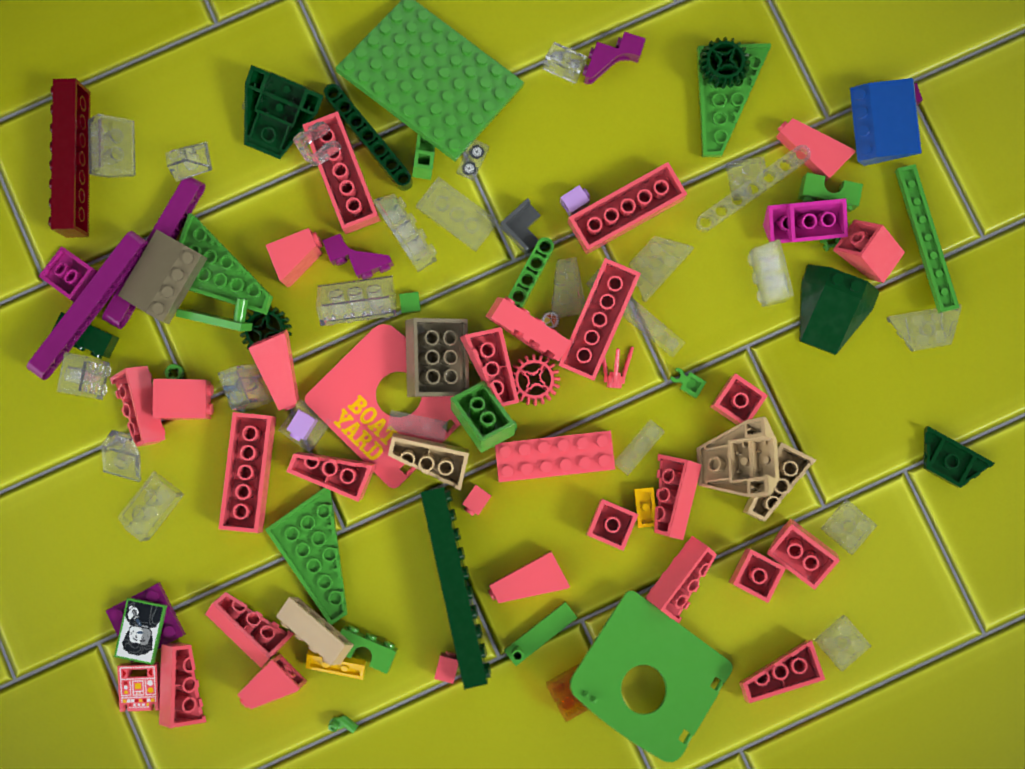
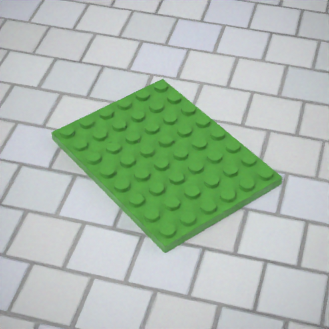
[336,0,524,162]

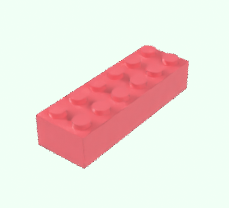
[302,111,381,234]
[568,162,687,255]
[558,258,641,381]
[219,412,276,533]
[495,431,615,482]

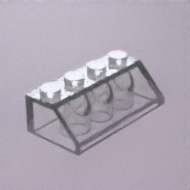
[373,194,437,272]
[316,276,397,326]

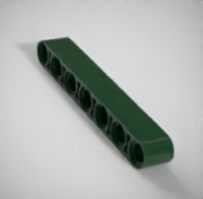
[324,83,413,191]

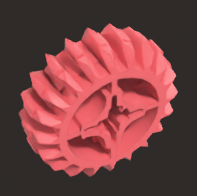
[512,354,560,406]

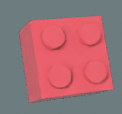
[710,373,768,425]
[586,499,639,551]
[729,548,786,603]

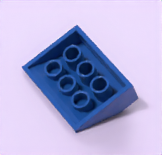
[850,78,922,166]

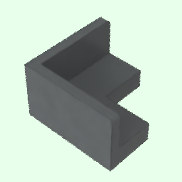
[500,198,541,255]

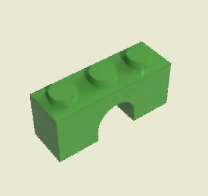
[412,134,435,180]
[798,172,863,212]
[340,625,398,674]

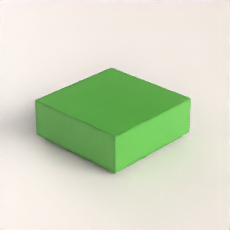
[399,292,421,314]

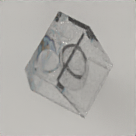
[217,364,274,413]

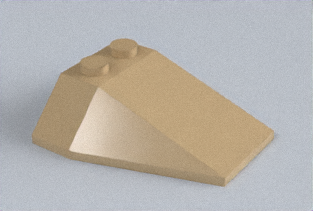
[697,417,779,498]

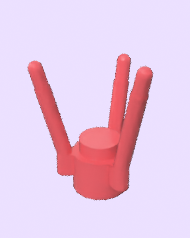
[602,346,634,388]

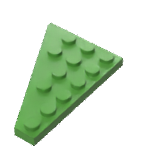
[697,43,771,158]
[178,213,273,315]
[265,488,348,625]

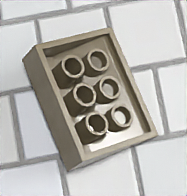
[118,230,208,324]
[405,318,469,397]

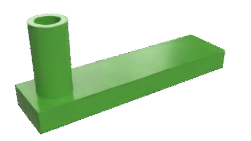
[176,298,253,331]
[504,602,577,666]

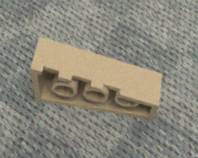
[388,433,469,491]
[743,442,816,521]

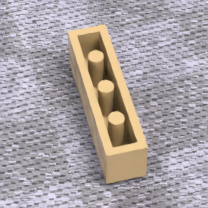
[276,597,354,666]

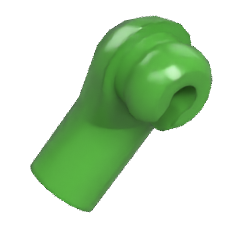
[328,715,359,734]

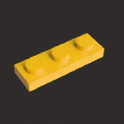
[306,649,366,680]

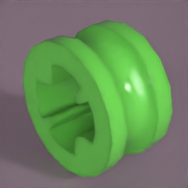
[165,364,185,379]

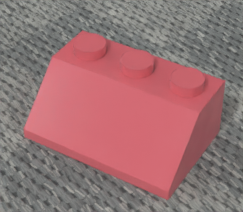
[767,518,840,590]

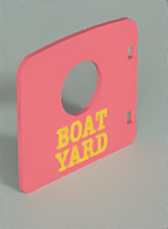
[305,324,461,488]

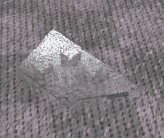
[629,236,694,302]
[887,304,962,352]

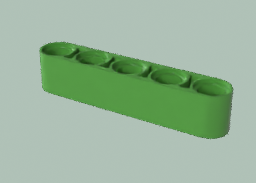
[508,237,554,308]

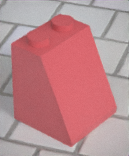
[833,219,905,283]
[266,228,324,287]
[153,379,214,420]
[237,654,307,709]

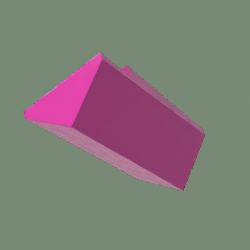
[763,198,848,244]

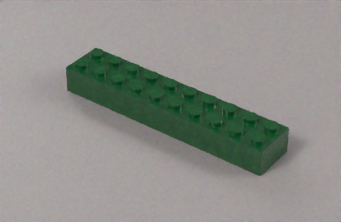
[420,487,491,690]

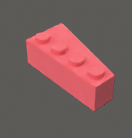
[485,296,571,361]
[460,327,519,406]
[286,452,377,502]
[739,640,825,703]

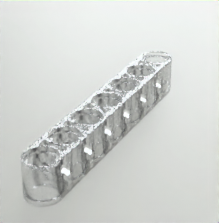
[696,145,811,232]

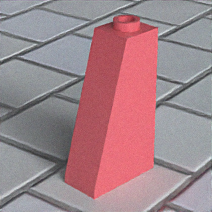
[776,118,856,182]
[248,329,299,411]
[488,551,570,603]

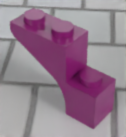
[582,32,646,84]
[322,234,394,280]

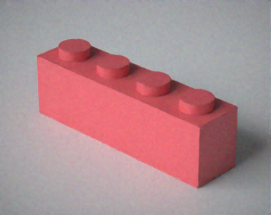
[110,366,165,447]
[654,454,702,540]
[645,536,717,623]
[205,592,294,668]
[159,642,207,728]

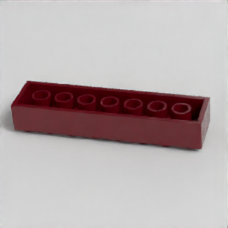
[49,78,91,238]

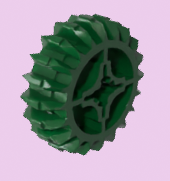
[698,37,750,89]
[240,306,292,350]

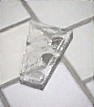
[550,257,586,320]

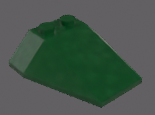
[244,65,324,159]
[799,264,880,355]

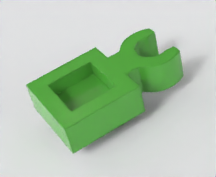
[670,368,706,399]

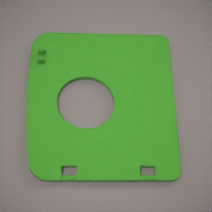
[570,591,733,762]

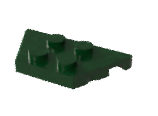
[923,426,994,488]

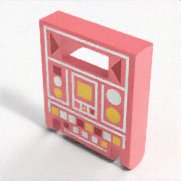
[117,662,160,712]

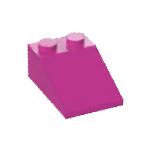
[39,246,97,302]

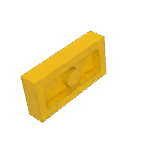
[634,487,656,528]

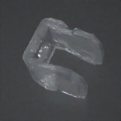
[293,122,342,166]

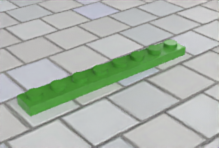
[895,164,960,314]

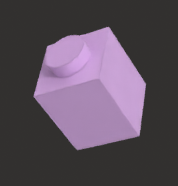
[560,185,591,216]
[286,410,318,441]

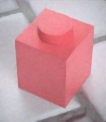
[463,485,492,516]
[434,651,458,684]

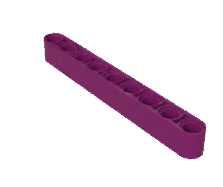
[102,175,206,329]
[27,231,149,380]

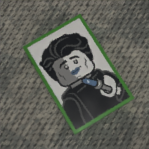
[114,597,167,665]

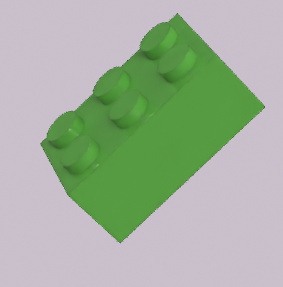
[450,381,515,453]

